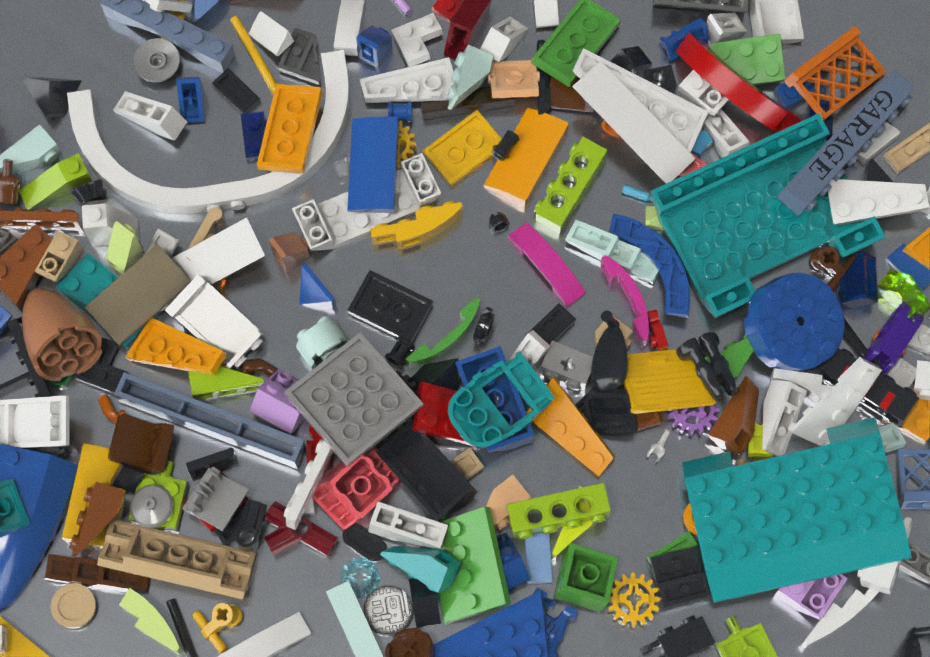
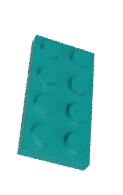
[56,252,159,348]

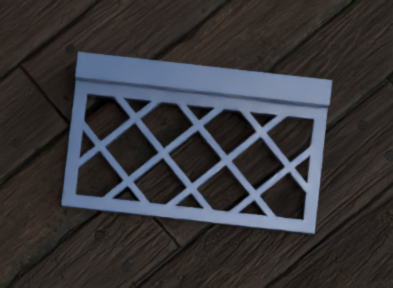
[897,449,930,510]

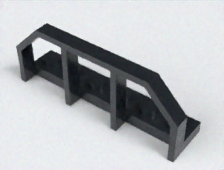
[0,318,79,460]

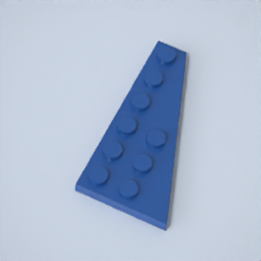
[433,590,550,657]

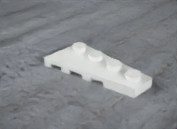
[359,57,454,103]

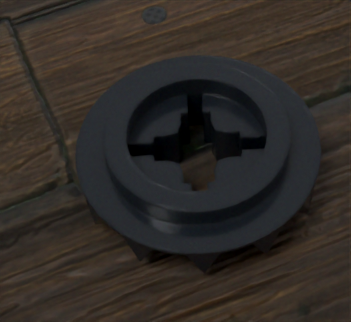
[473,307,495,345]

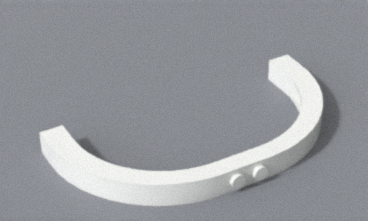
[67,50,350,214]

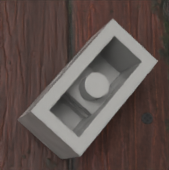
[540,341,593,391]

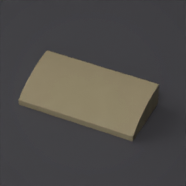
[85,244,191,346]

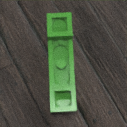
[406,297,480,369]

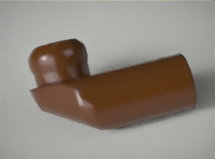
[240,358,278,377]

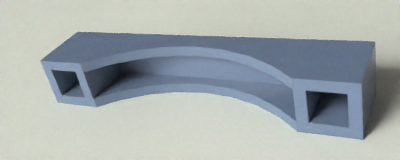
[100,0,235,73]

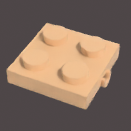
[488,60,540,98]

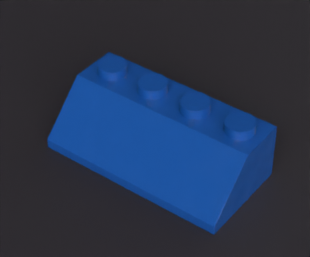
[455,346,535,452]

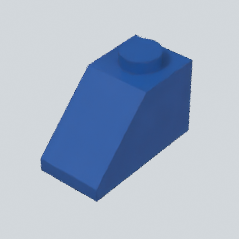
[356,25,392,67]

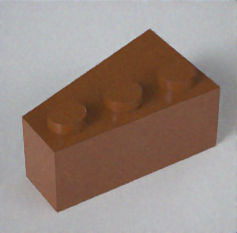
[0,224,52,313]

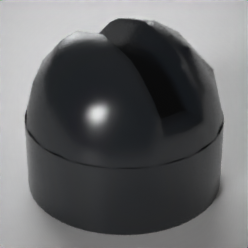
[489,212,510,232]

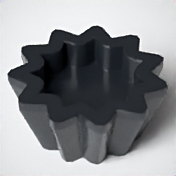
[70,179,103,204]

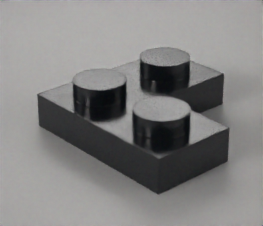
[75,337,130,394]

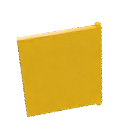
[624,349,716,414]

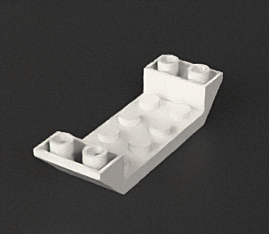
[292,153,441,251]

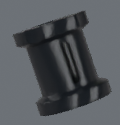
[385,336,415,368]

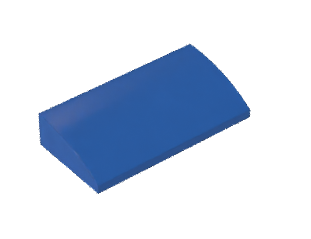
[347,116,399,213]

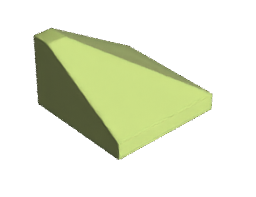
[645,206,664,230]

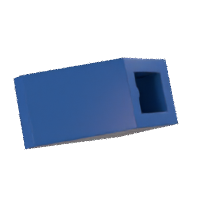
[496,532,530,590]

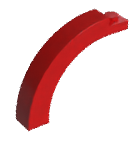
[676,33,802,132]

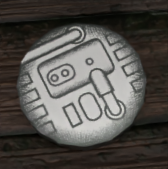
[364,585,413,635]

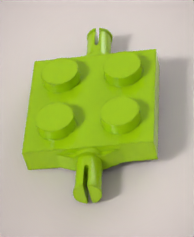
[128,461,189,530]
[715,615,778,657]

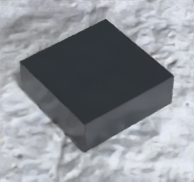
[111,462,145,492]

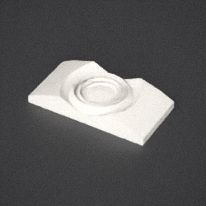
[0,396,70,449]

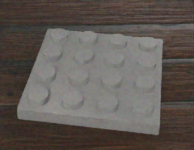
[284,332,423,468]

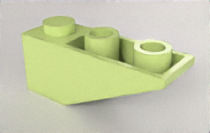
[106,221,144,274]

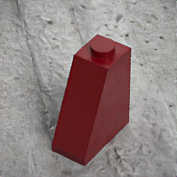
[443,0,492,60]

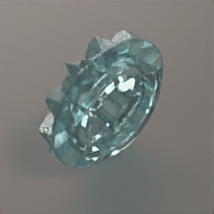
[340,557,380,597]

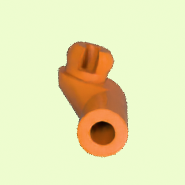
[98,395,127,425]

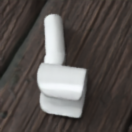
[647,429,670,463]

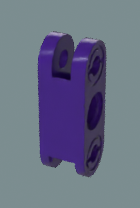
[864,302,924,373]

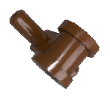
[810,247,859,291]

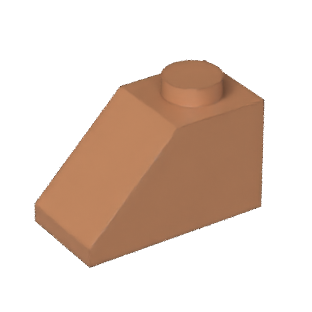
[269,232,310,273]

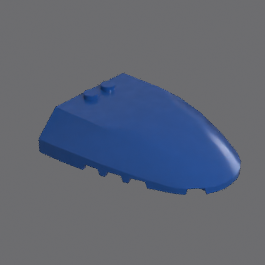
[0,444,78,610]

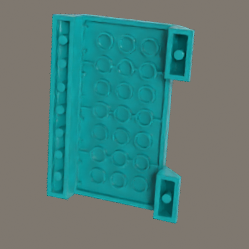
[650,113,886,318]
[682,417,912,603]

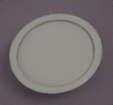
[130,485,173,528]

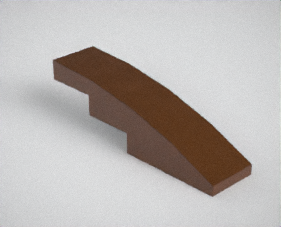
[44,554,148,593]

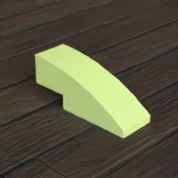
[119,588,183,655]

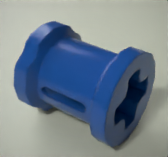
[388,101,412,122]

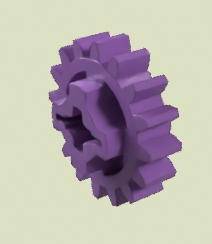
[667,402,720,436]

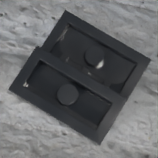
[649,545,712,608]

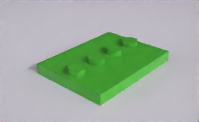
[429,506,511,623]

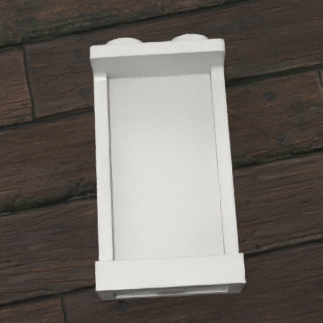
[165,275,264,369]

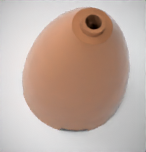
[22,288,102,381]

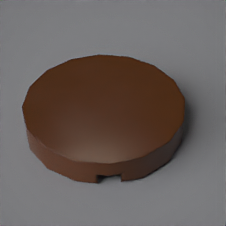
[385,628,435,657]

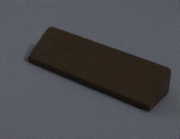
[420,86,515,120]

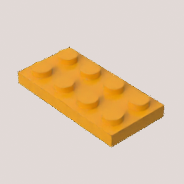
[257,84,323,174]

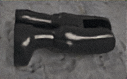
[676,332,738,402]

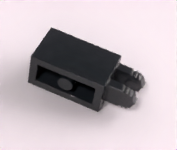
[639,615,716,657]

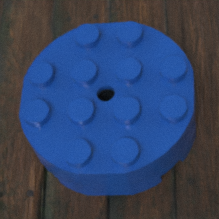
[744,273,844,372]

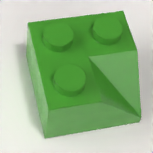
[553,543,618,612]

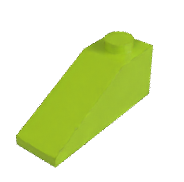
[19,153,92,211]
[188,366,264,401]

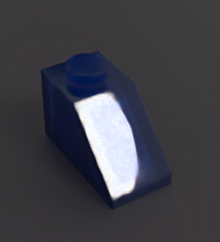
[838,252,878,308]

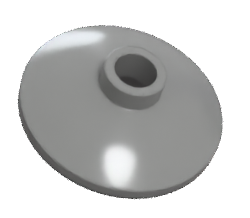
[133,38,180,82]

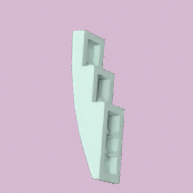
[565,220,659,285]
[326,581,383,657]

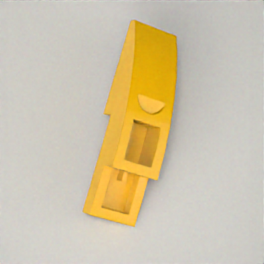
[370,201,463,249]

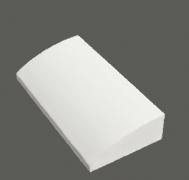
[748,0,804,45]

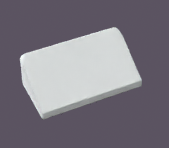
[249,11,294,56]
[856,122,901,165]

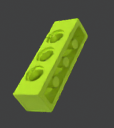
[534,137,607,234]
[506,483,611,540]

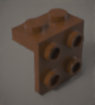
[550,76,594,113]
[108,414,175,473]

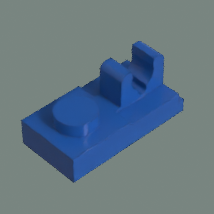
[660,18,709,61]
[774,75,826,109]

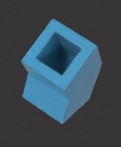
[691,130,713,159]

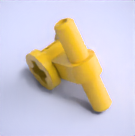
[192,603,243,653]

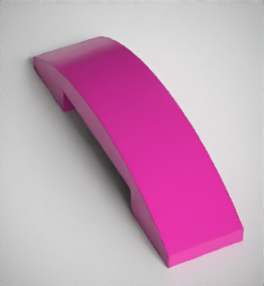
[508,222,586,308]
[600,255,649,347]

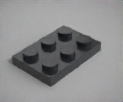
[347,270,433,343]

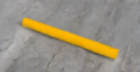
[230,16,277,95]

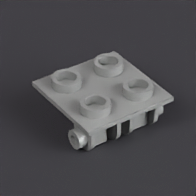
[182,467,249,531]

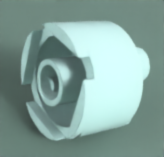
[296,316,350,370]

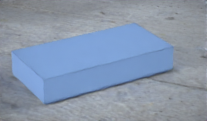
[525,533,552,584]

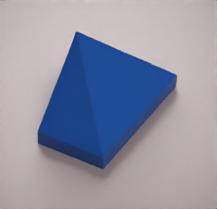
[299,263,336,308]

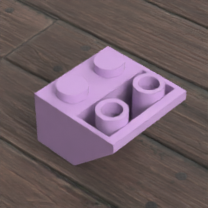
[249,369,304,434]
[775,574,848,620]

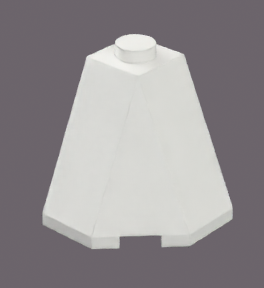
[82,199,140,247]

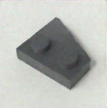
[277,27,321,85]

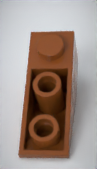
[708,376,759,455]
[69,482,124,557]

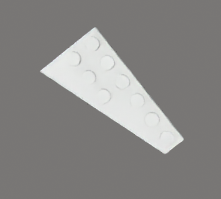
[572,48,708,153]

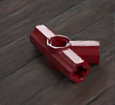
[264,501,339,557]

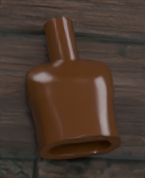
[0,159,21,204]

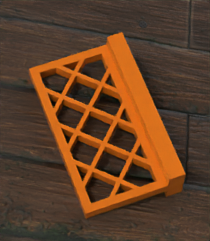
[784,25,887,121]

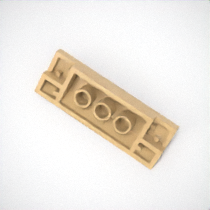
[97,519,256,599]

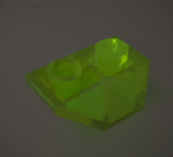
[876,269,930,318]

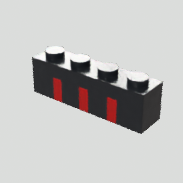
[819,348,919,428]

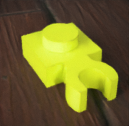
[747,421,773,457]

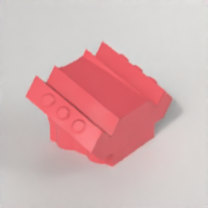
[312,446,399,530]

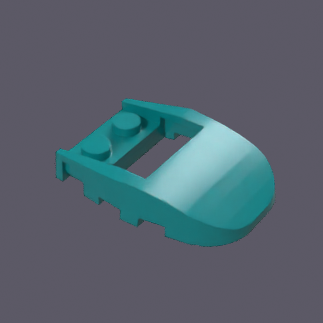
[448,351,555,448]

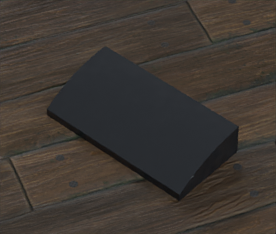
[376,420,478,522]

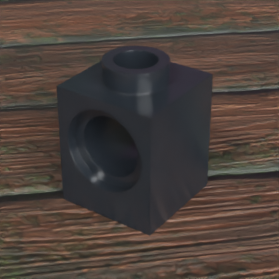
[643,65,677,94]

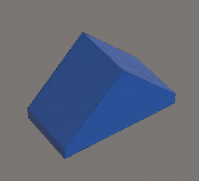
[176,77,205,123]

